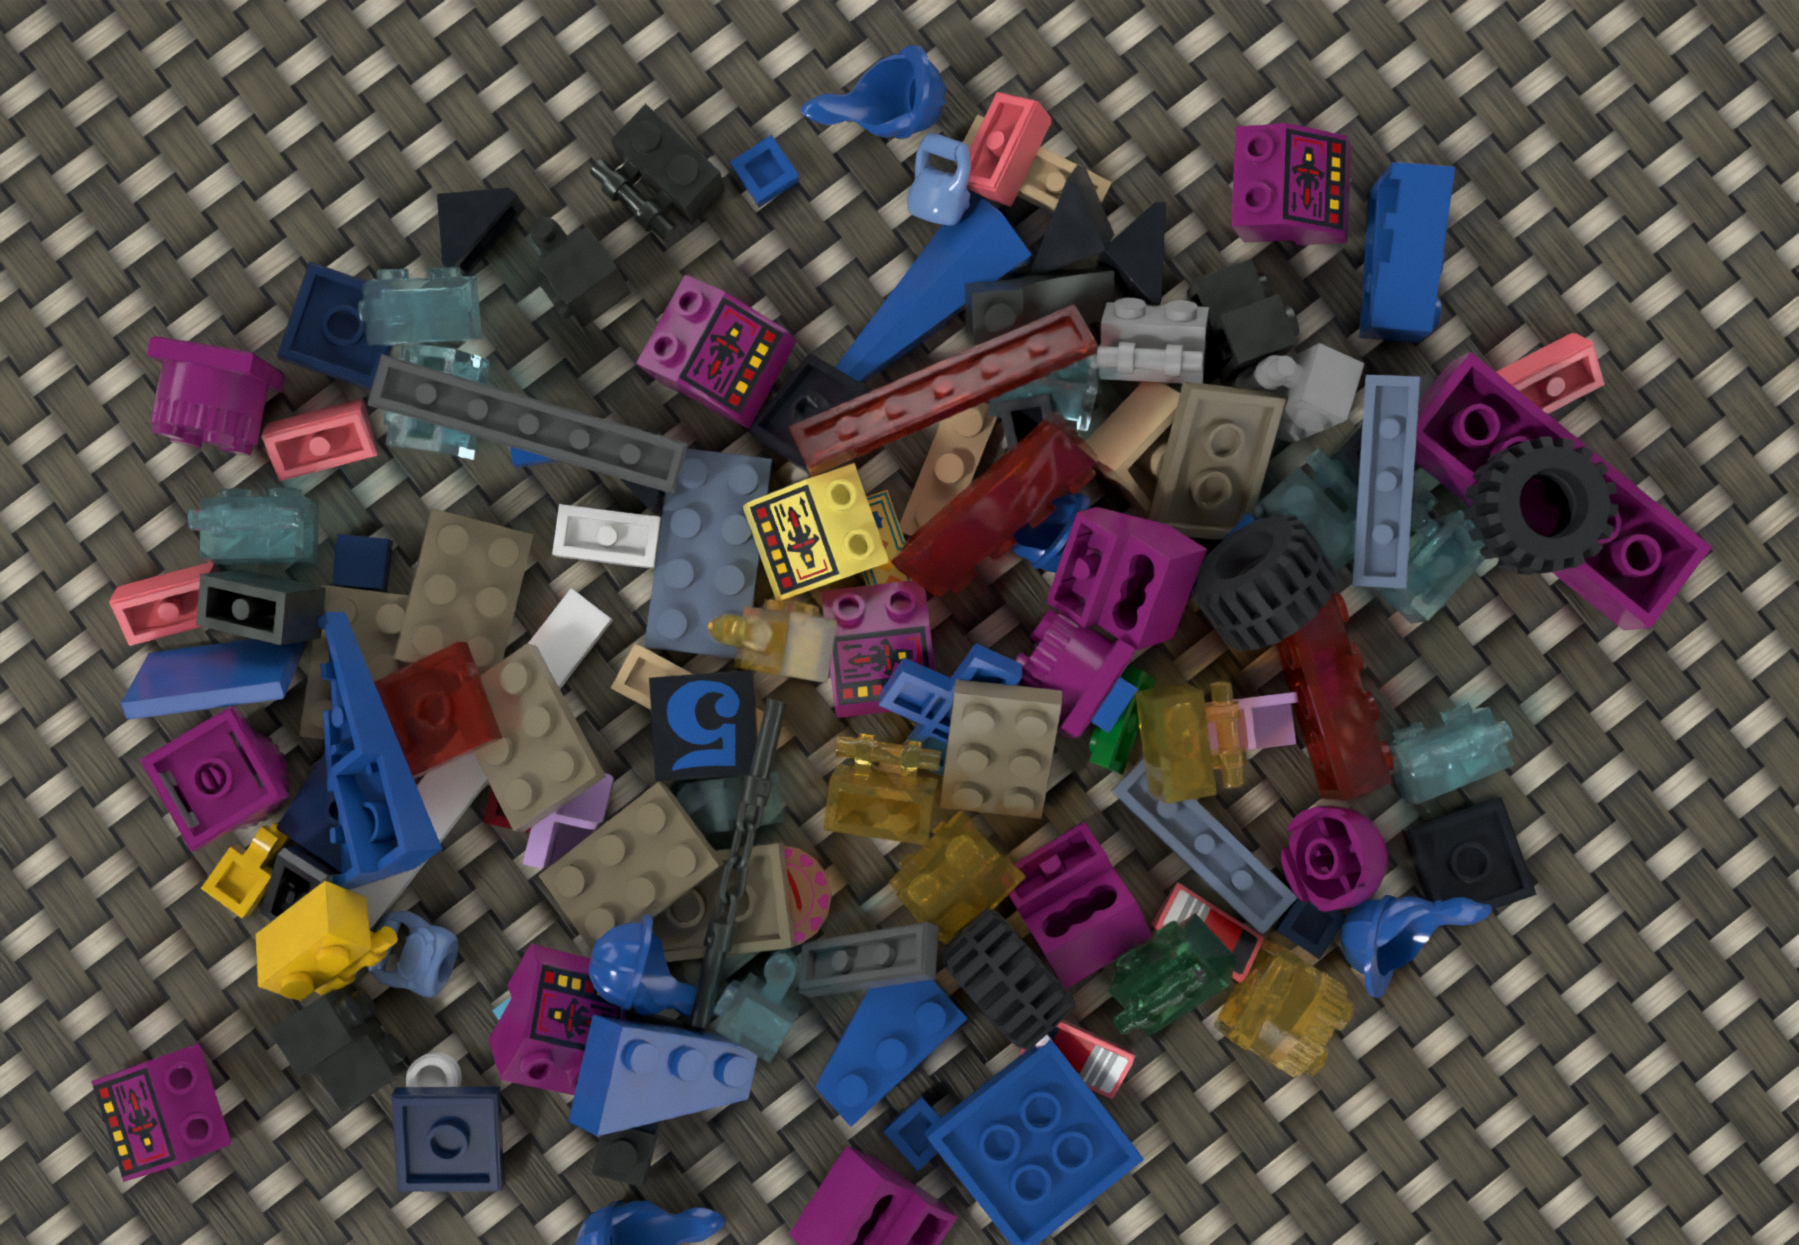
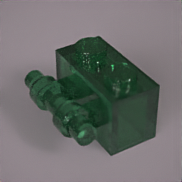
[1109,913,1237,1036]

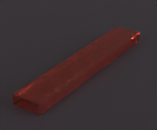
[789,304,1097,477]

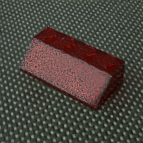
[891,409,1098,598]
[1275,591,1394,801]

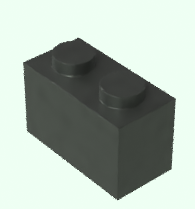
[196,569,326,645]

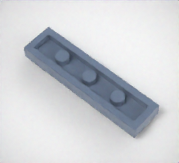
[1352,375,1420,589]
[1110,754,1297,935]

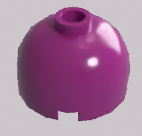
[1281,805,1388,912]

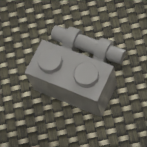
[1097,298,1209,384]
[1231,343,1365,442]

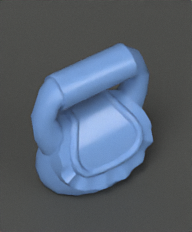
[907,132,971,226]
[368,911,459,997]

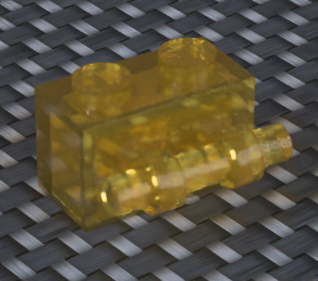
[708,599,837,683]
[1135,681,1247,804]
[824,734,941,846]
[888,809,1026,944]

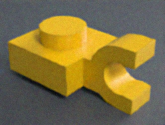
[201,823,290,919]

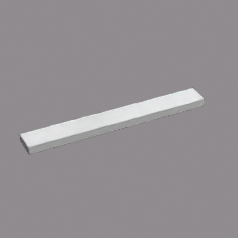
[350,588,613,931]

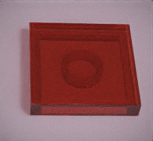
[374,642,502,778]

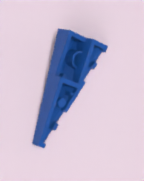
[835,190,1032,384]
[318,612,442,890]

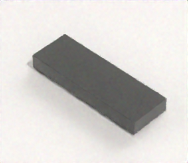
[798,922,938,997]

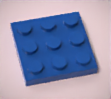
[924,1034,1144,1245]

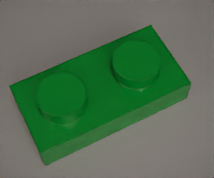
[1089,665,1157,775]

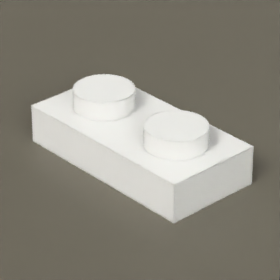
[552,504,662,569]

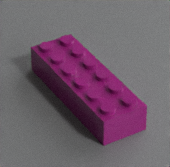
[1415,352,1712,630]

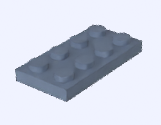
[644,448,773,661]

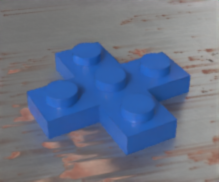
[879,643,1022,776]

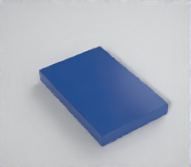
[121,639,305,719]

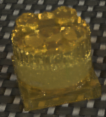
[1213,939,1355,1077]

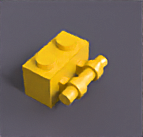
[255,881,398,1001]

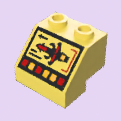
[743,463,889,602]

